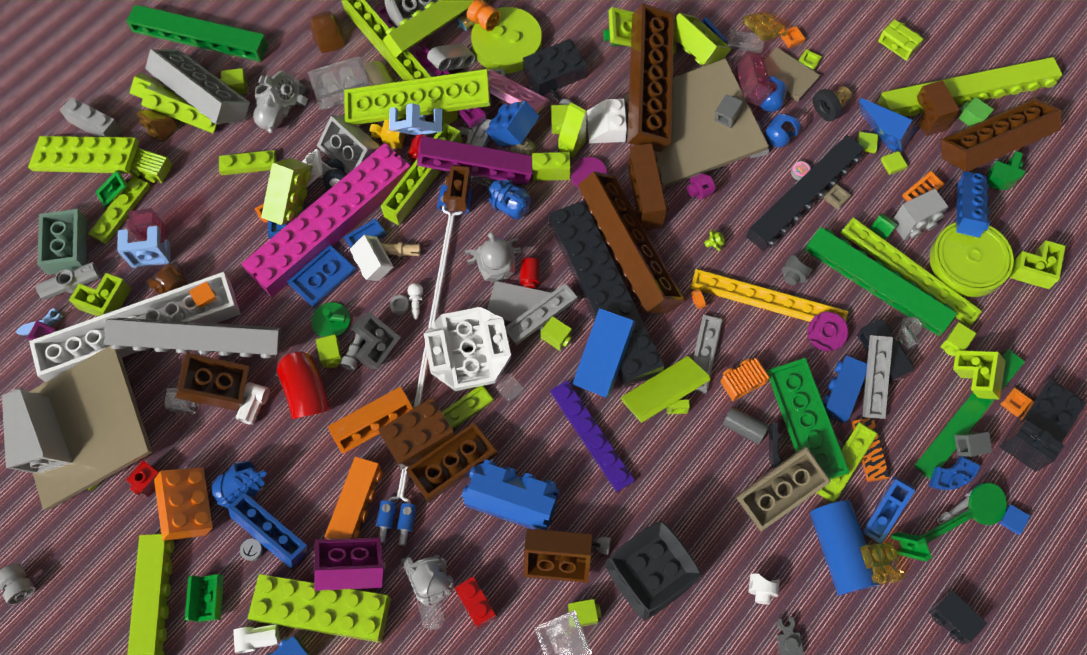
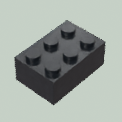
[523,38,587,96]

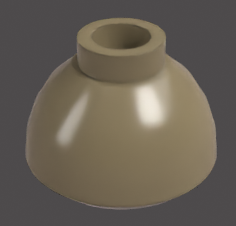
[511,137,536,156]

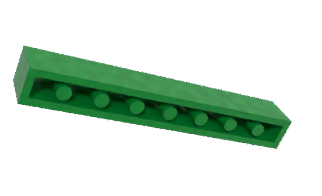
[126,5,269,62]
[805,227,957,337]

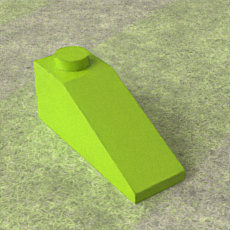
[558,103,587,158]

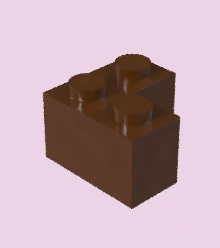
[917,80,959,136]

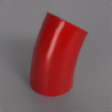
[276,351,330,420]

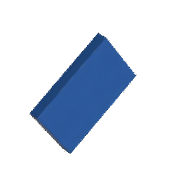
[287,244,357,308]

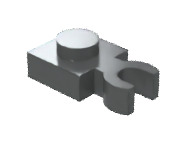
[776,617,804,655]

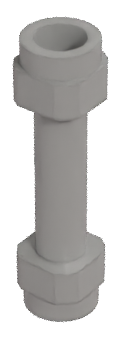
[937,488,974,524]

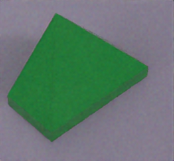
[95,170,128,207]

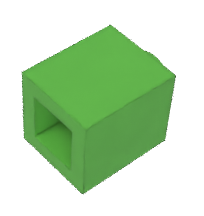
[958,97,994,126]

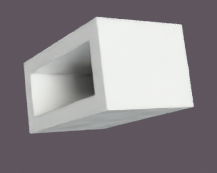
[350,235,393,281]

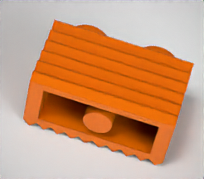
[720,358,770,401]

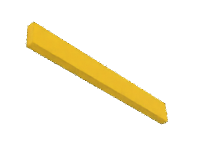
[690,269,848,322]

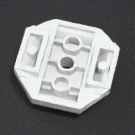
[424,307,511,391]

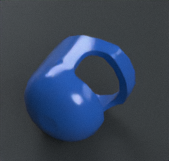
[758,76,787,112]
[765,114,801,148]

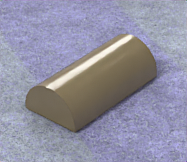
[735,446,831,532]

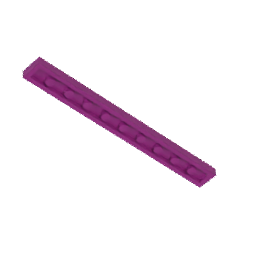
[374,5,486,128]

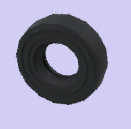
[813,89,842,122]

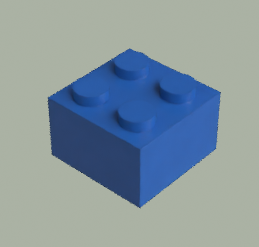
[486,101,540,147]

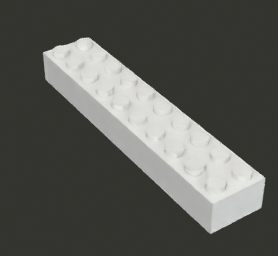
[29,272,241,382]

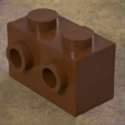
[443,166,471,212]

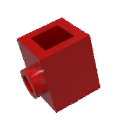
[126,460,159,497]

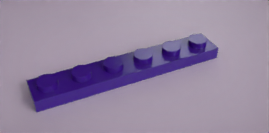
[550,381,635,493]

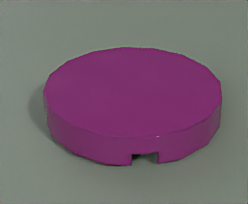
[570,157,607,190]
[807,312,849,352]

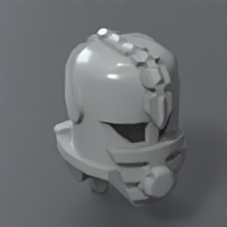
[401,554,454,606]

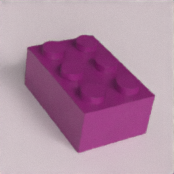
[314,538,383,591]

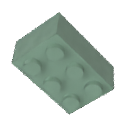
[37,209,87,275]

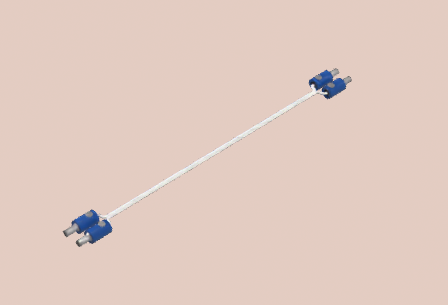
[376,180,473,546]

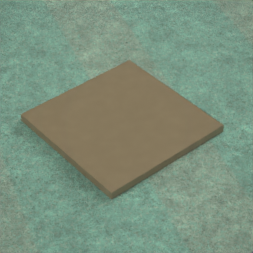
[624,58,768,187]
[29,345,153,511]

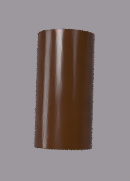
[406,422,498,503]

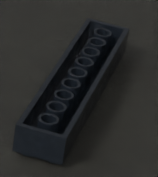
[549,200,664,388]

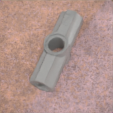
[35,262,100,301]

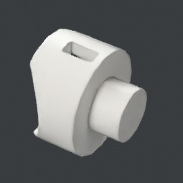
[749,574,780,604]

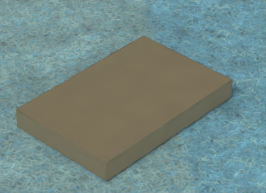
[755,47,820,102]

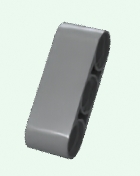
[427,44,475,71]

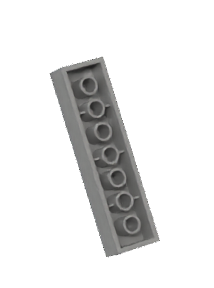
[104,317,281,358]

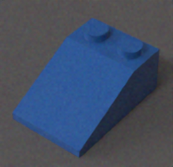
[859,98,913,152]

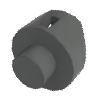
[782,255,812,285]

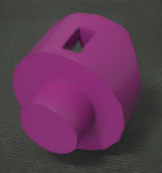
[687,173,715,200]

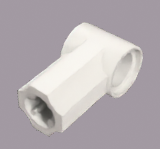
[236,382,270,425]
[234,624,280,653]

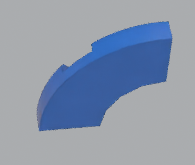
[929,457,981,490]

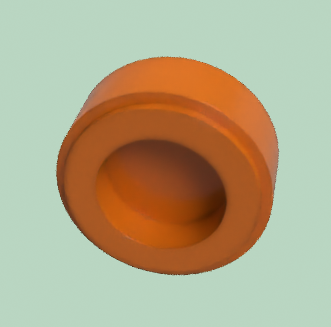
[691,289,706,309]

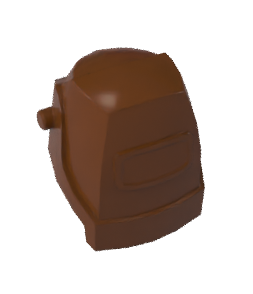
[309,11,345,53]
[146,263,188,294]

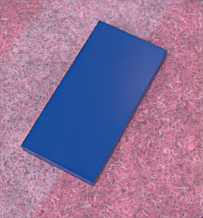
[572,308,637,398]

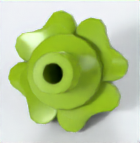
[704,229,725,251]

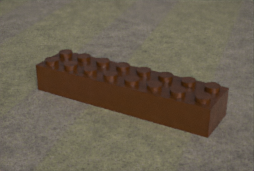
[627,3,674,152]
[578,171,685,314]

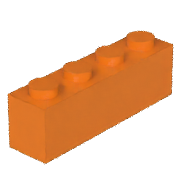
[327,387,413,454]
[324,457,383,539]

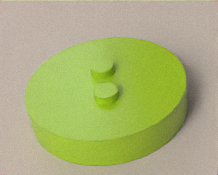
[471,7,542,73]
[930,222,1014,297]

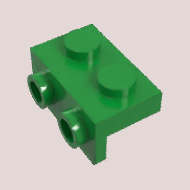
[185,574,224,622]

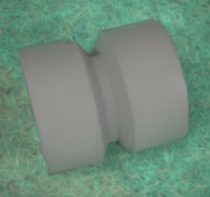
[0,563,35,605]

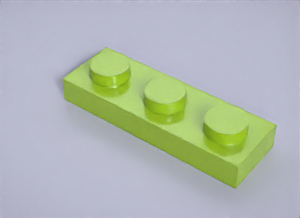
[219,150,276,175]

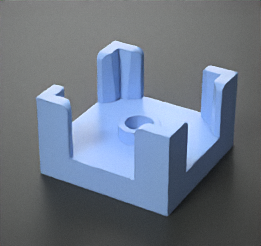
[389,103,442,135]
[117,226,170,268]

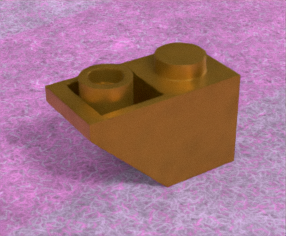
[136,109,178,142]

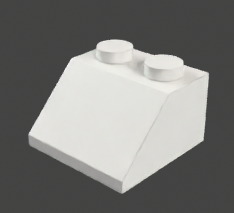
[587,99,627,143]

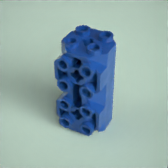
[462,460,559,530]

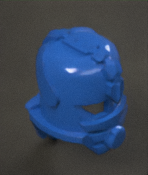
[487,180,532,219]
[212,460,267,508]

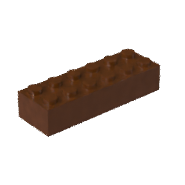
[941,98,1062,172]

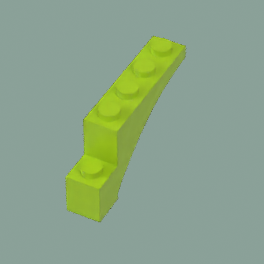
[130,72,217,133]

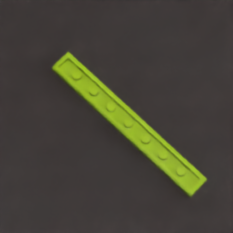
[841,217,982,327]

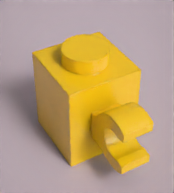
[370,120,405,149]

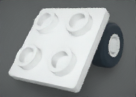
[302,149,345,189]

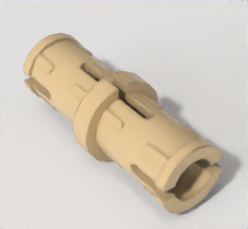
[381,242,421,257]

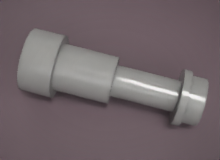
[340,333,363,370]

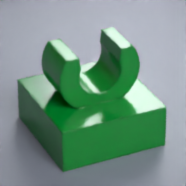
[870,214,897,240]

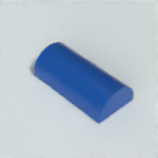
[810,500,881,596]

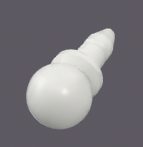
[408,283,423,320]

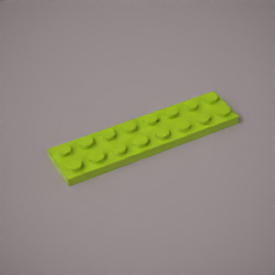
[344,69,491,125]

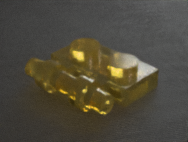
[742,12,788,41]
[860,543,905,584]

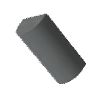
[722,406,769,445]

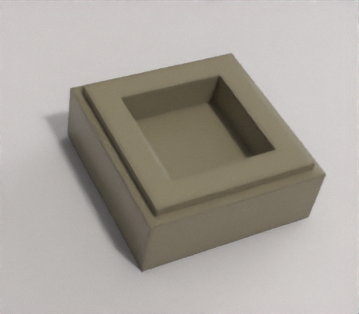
[823,184,851,210]

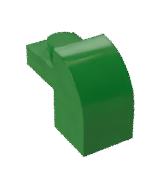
[987,151,1026,190]

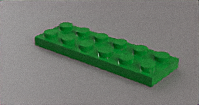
[766,358,849,480]

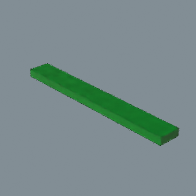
[913,349,1025,480]

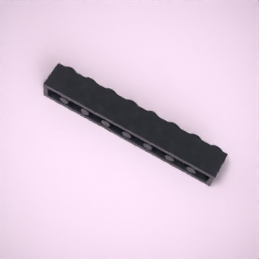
[746,135,864,252]

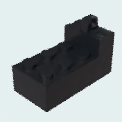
[999,378,1087,472]

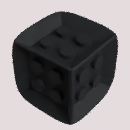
[605,520,702,621]

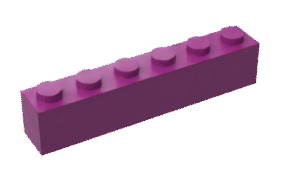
[417,136,532,185]

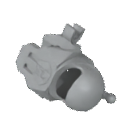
[253,71,308,133]
[465,232,521,283]

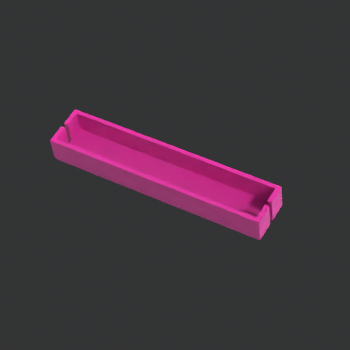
[241,143,410,298]

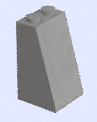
[2,388,72,474]

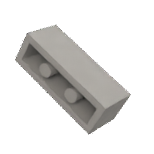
[60,97,123,137]

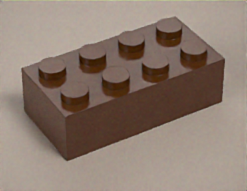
[627,144,669,230]

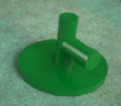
[311,302,350,338]

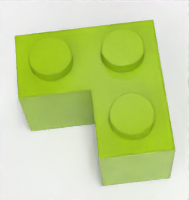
[1010,240,1065,289]
[69,273,131,317]
[953,351,1005,400]

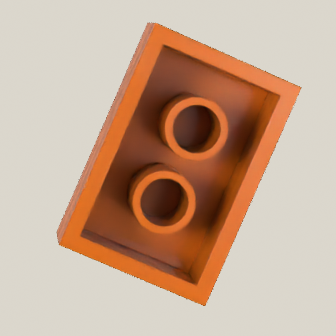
[154,467,213,541]

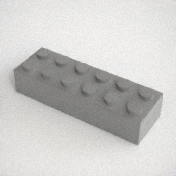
[145,49,250,124]

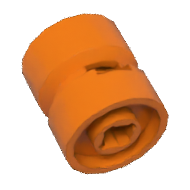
[467,0,501,31]

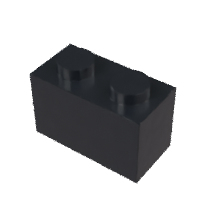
[928,590,987,644]

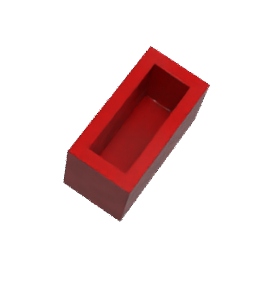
[454,577,497,630]

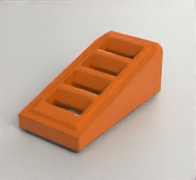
[902,171,944,202]

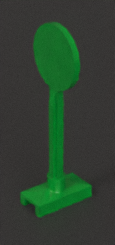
[891,482,1007,562]

